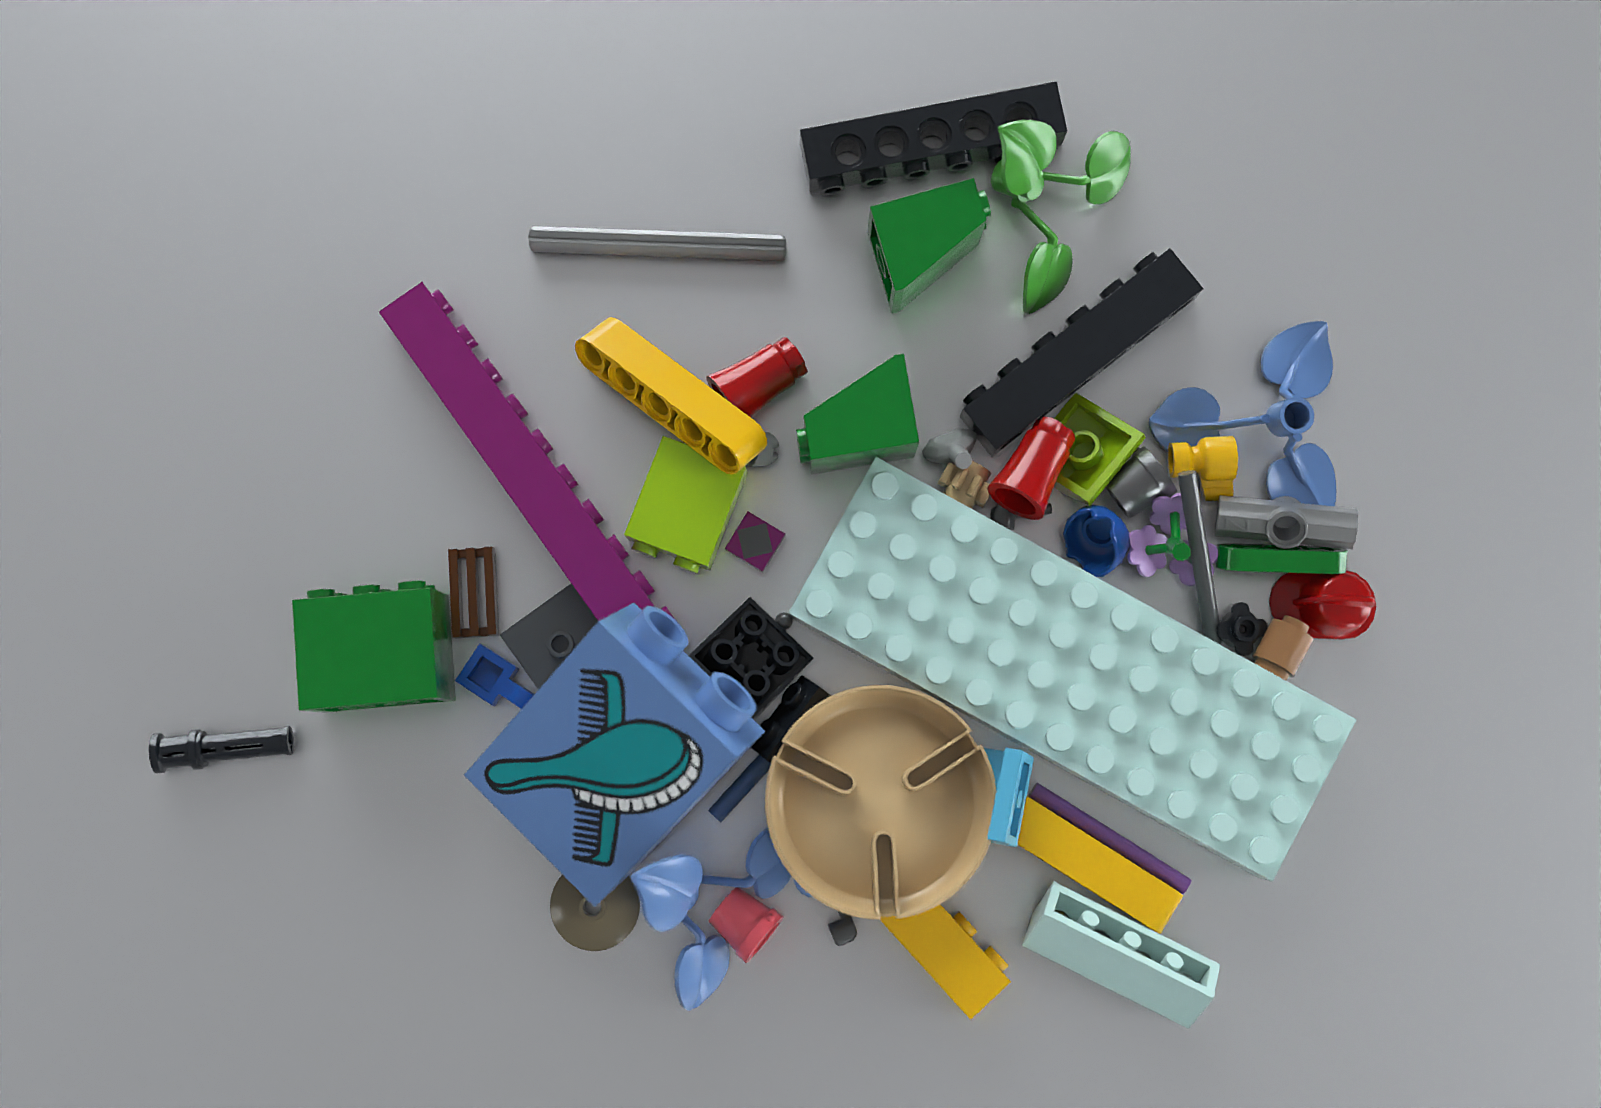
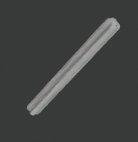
[528,226,786,261]

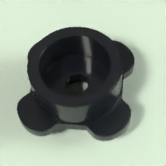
[1216,602,1268,656]

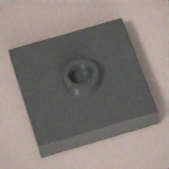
[500,584,598,690]

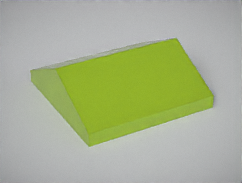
[1054,392,1146,506]

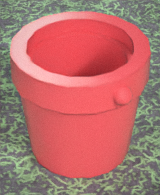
[709,887,784,963]

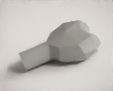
[922,428,977,469]

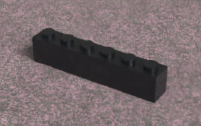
[959,248,1204,457]

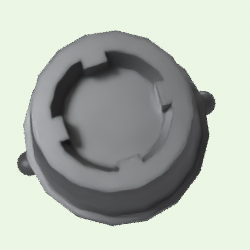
[1105,446,1177,518]

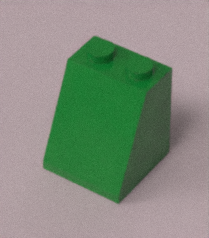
[867,178,991,314]
[796,354,919,474]

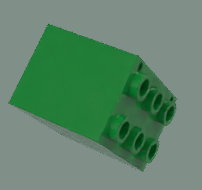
[292,581,456,713]

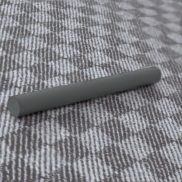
[1178,470,1223,644]

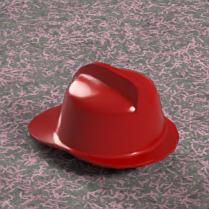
[1269,570,1377,640]

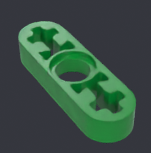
[1216,543,1348,574]

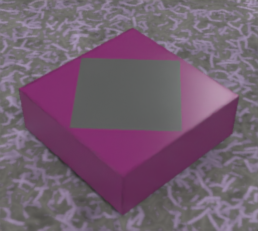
[725,511,786,573]

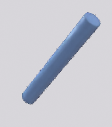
[708,755,771,822]

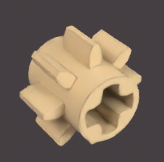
[938,461,991,509]

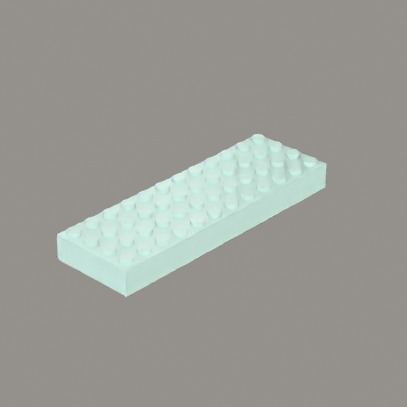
[789,457,1357,882]

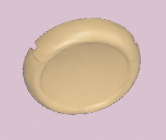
[765,685,997,920]

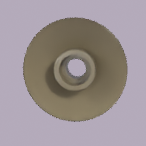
[550,874,640,951]

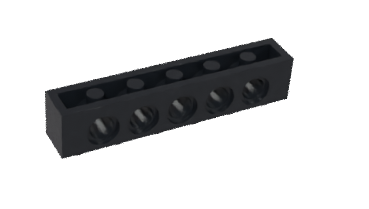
[800,81,1067,195]

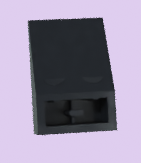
[688,597,814,720]

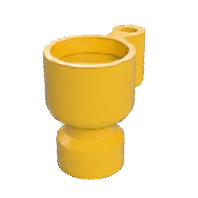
[1167,436,1238,501]

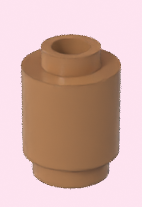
[1253,615,1314,681]

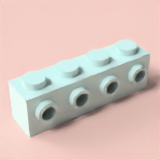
[1022,882,1220,1029]

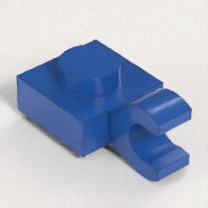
[455,643,534,709]

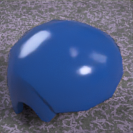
[1063,505,1130,577]

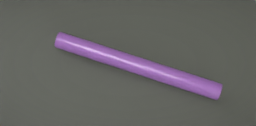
[1028,782,1192,895]

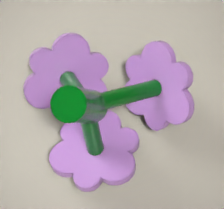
[1127,493,1218,586]

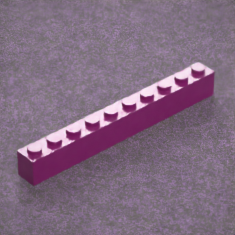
[379,282,676,621]

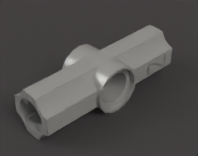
[1215,495,1358,549]

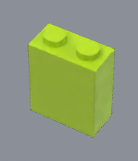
[624,436,748,574]

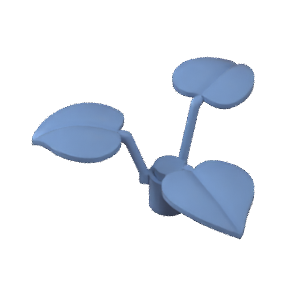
[1148,321,1336,506]
[631,827,791,1011]

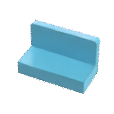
[984,747,1034,848]

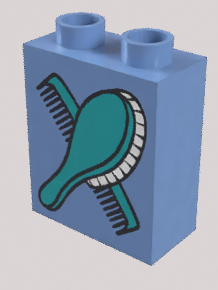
[464,603,765,907]

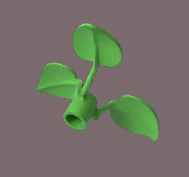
[991,120,1131,314]

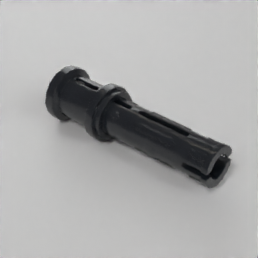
[149,726,294,774]

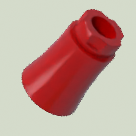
[706,337,808,417]
[987,416,1075,520]

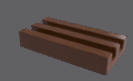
[448,546,499,638]

